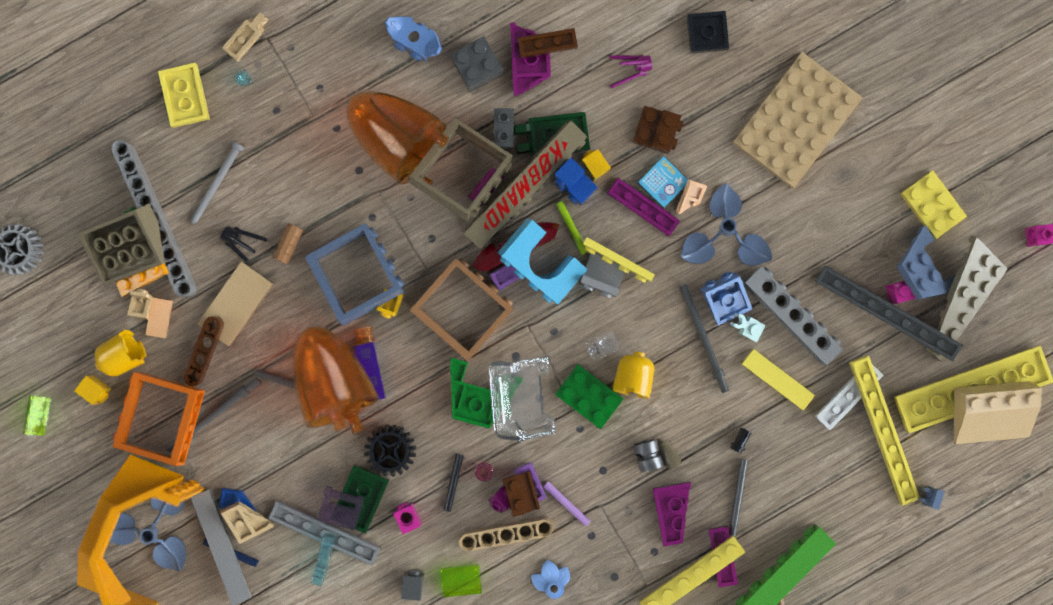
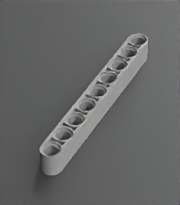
[111,140,197,297]

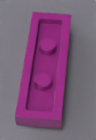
[708,526,738,587]

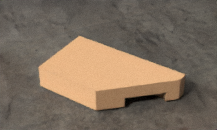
[675,179,707,214]

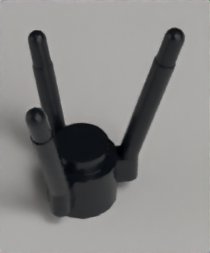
[220,226,267,263]

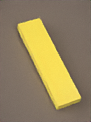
[741,349,815,411]

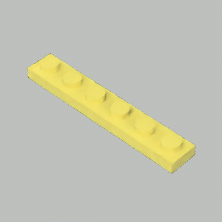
[639,535,745,605]

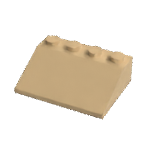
[954,381,1042,444]

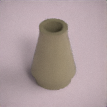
[658,440,682,470]

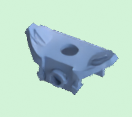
[384,16,442,62]

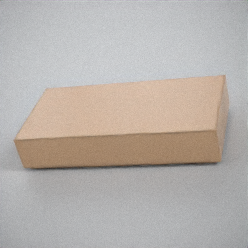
[145,297,173,338]

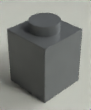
[401,569,424,601]

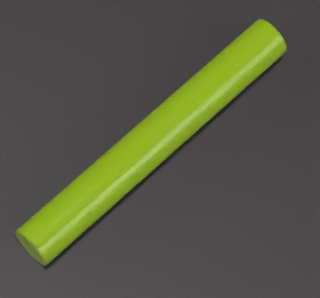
[556,201,587,255]

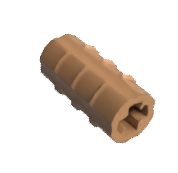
[272,223,303,264]

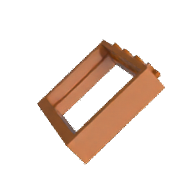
[112,372,205,466]

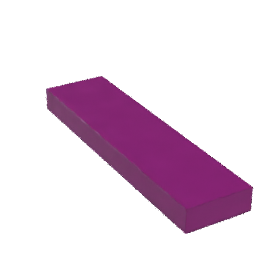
[607,178,680,237]

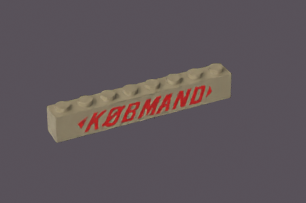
[462,120,587,249]

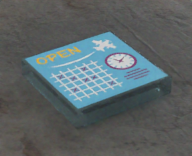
[637,155,688,209]

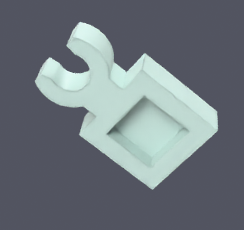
[730,313,766,342]

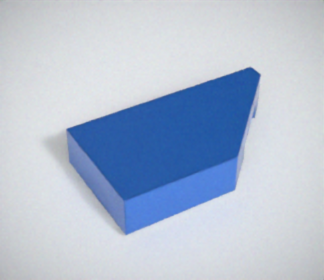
[218,488,256,511]

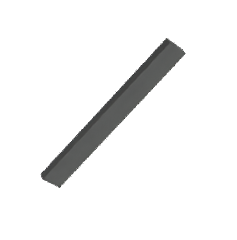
[815,265,963,361]

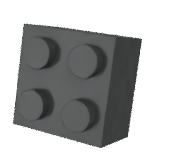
[450,36,503,93]

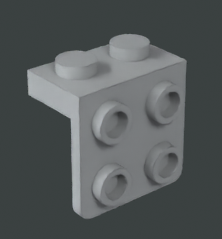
[579,253,624,299]

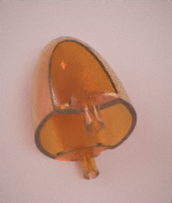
[347,91,449,185]
[293,326,379,435]

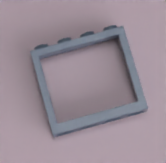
[305,223,404,326]

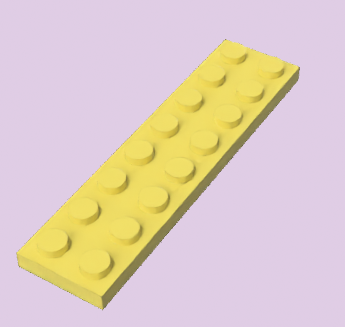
[894,346,1053,433]

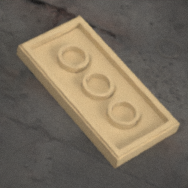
[197,262,274,346]

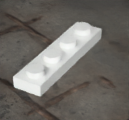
[814,365,884,430]

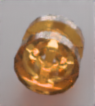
[354,326,375,345]

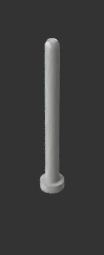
[190,141,245,224]

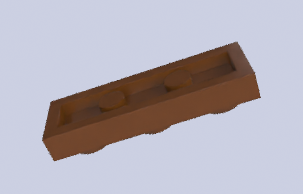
[518,28,578,59]

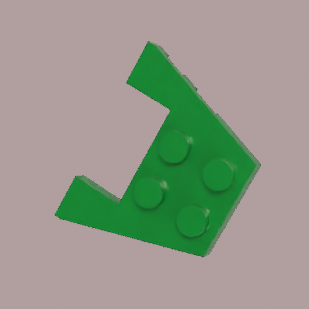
[450,357,523,429]

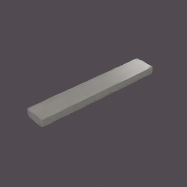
[191,489,252,605]
[268,500,381,566]

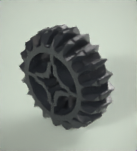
[364,424,417,477]

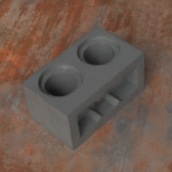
[494,108,514,151]

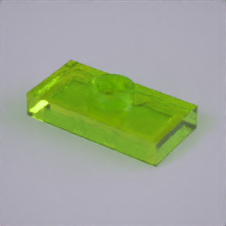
[23,395,51,436]

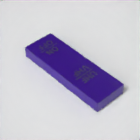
[355,342,386,402]

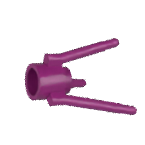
[609,55,652,88]

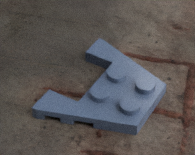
[897,225,956,300]

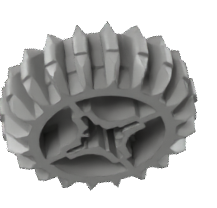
[0,224,44,275]

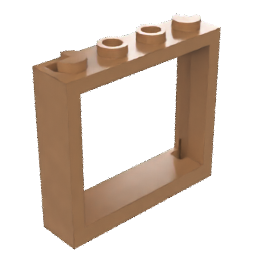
[410,258,514,361]

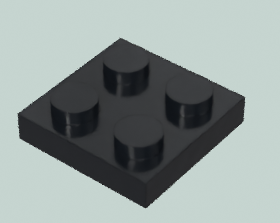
[687,11,729,54]

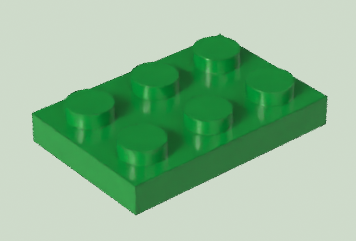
[555,364,623,429]

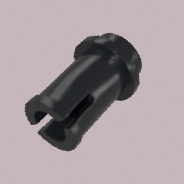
[731,428,752,453]

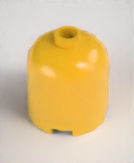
[94,330,147,377]
[612,351,655,399]

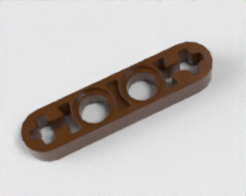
[184,316,224,387]

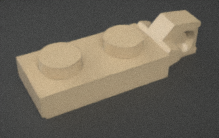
[222,12,268,62]

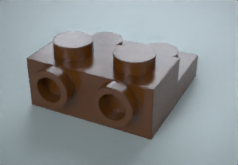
[632,105,684,154]

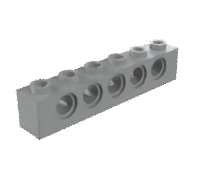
[742,266,843,366]

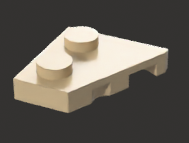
[221,501,274,544]

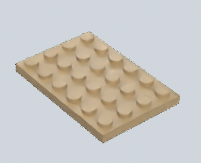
[732,52,863,189]

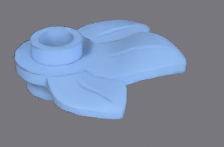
[531,560,570,599]

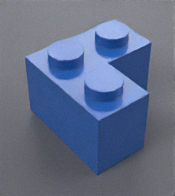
[554,158,598,205]

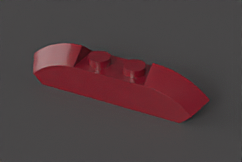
[472,222,560,273]

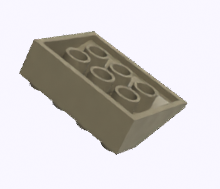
[77,204,164,286]

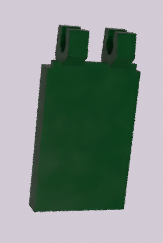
[514,112,590,156]

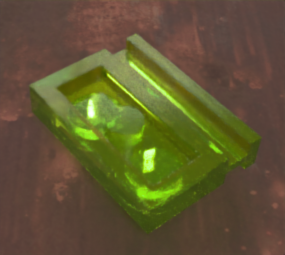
[441,564,482,598]

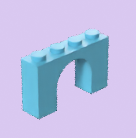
[498,218,588,305]

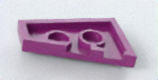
[652,481,691,546]

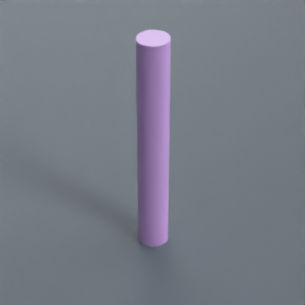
[543,481,590,526]

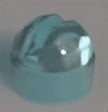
[235,69,252,86]

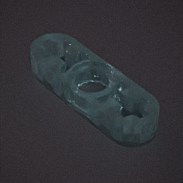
[312,532,336,586]

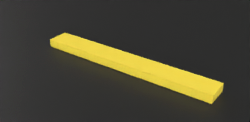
[849,355,919,506]

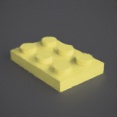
[158,63,210,128]
[900,171,967,239]

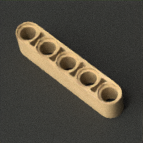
[459,517,553,551]

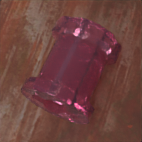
[475,462,493,482]

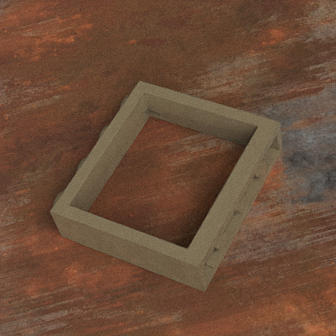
[410,118,513,222]

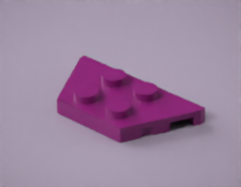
[510,22,551,97]

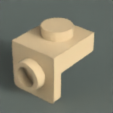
[127,289,152,320]

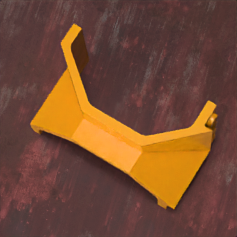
[77,454,205,605]

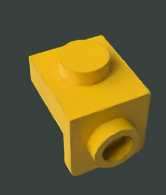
[376,289,404,319]

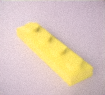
[583,237,655,283]

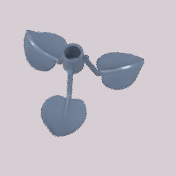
[681,183,772,266]
[109,498,186,572]

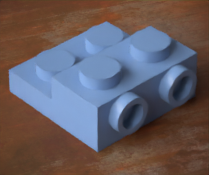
[700,272,752,326]

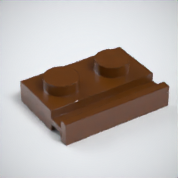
[502,471,540,517]

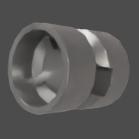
[633,439,664,472]

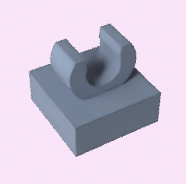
[918,486,945,510]

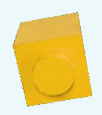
[581,149,611,181]
[74,375,111,405]

